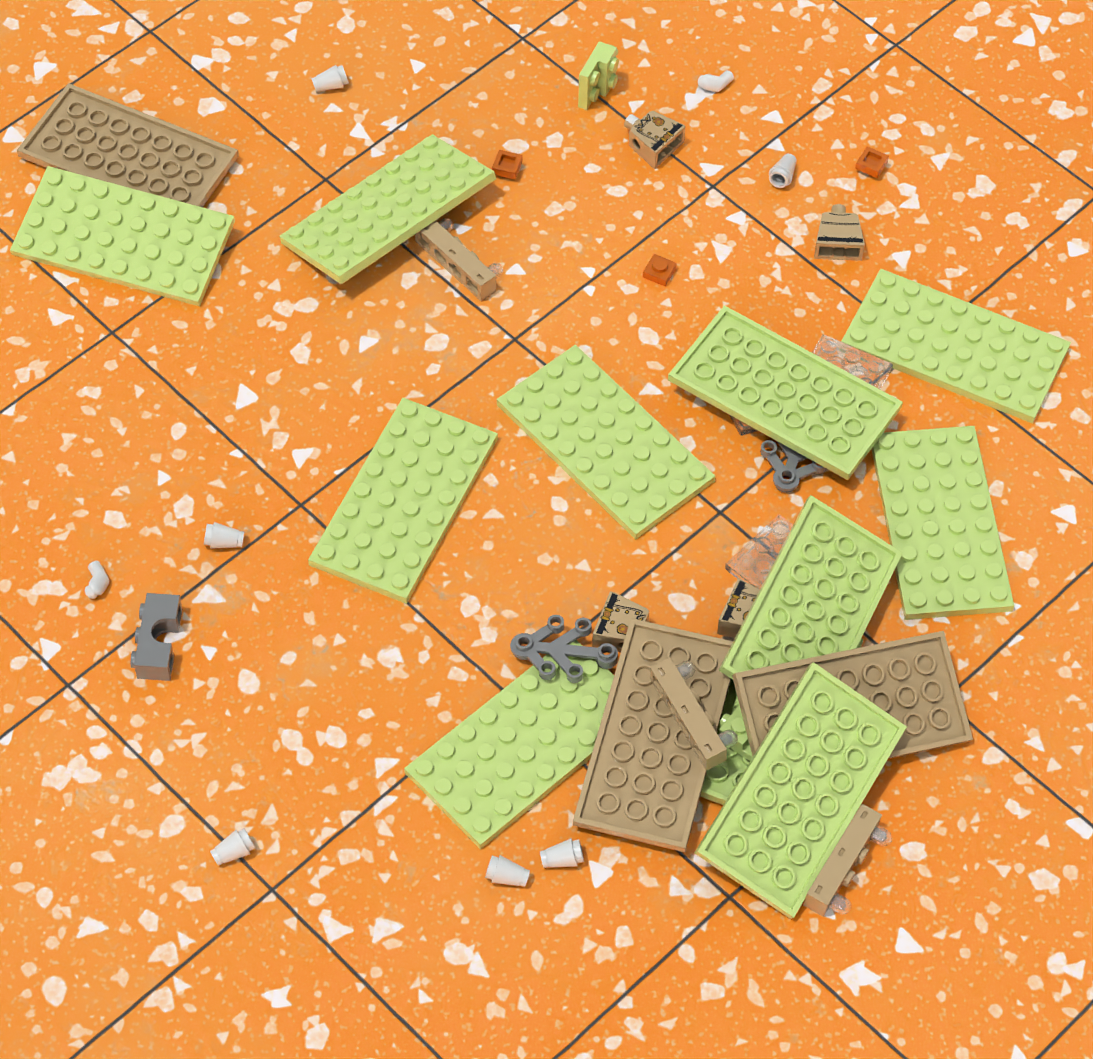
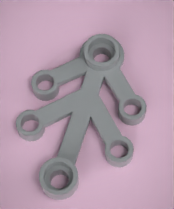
[760,440,827,493]
[510,615,618,683]

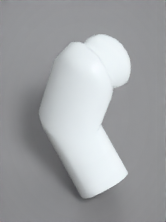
[698,70,734,92]
[84,560,109,599]

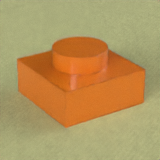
[855,146,889,178]
[492,150,523,180]
[643,254,677,287]

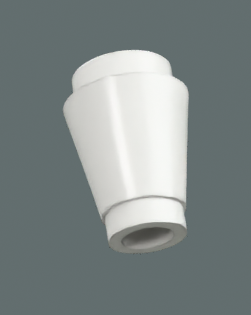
[311,65,349,92]
[769,153,797,188]
[204,522,244,548]
[210,828,255,866]
[540,838,584,868]
[485,855,530,887]

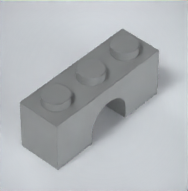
[130,593,183,681]

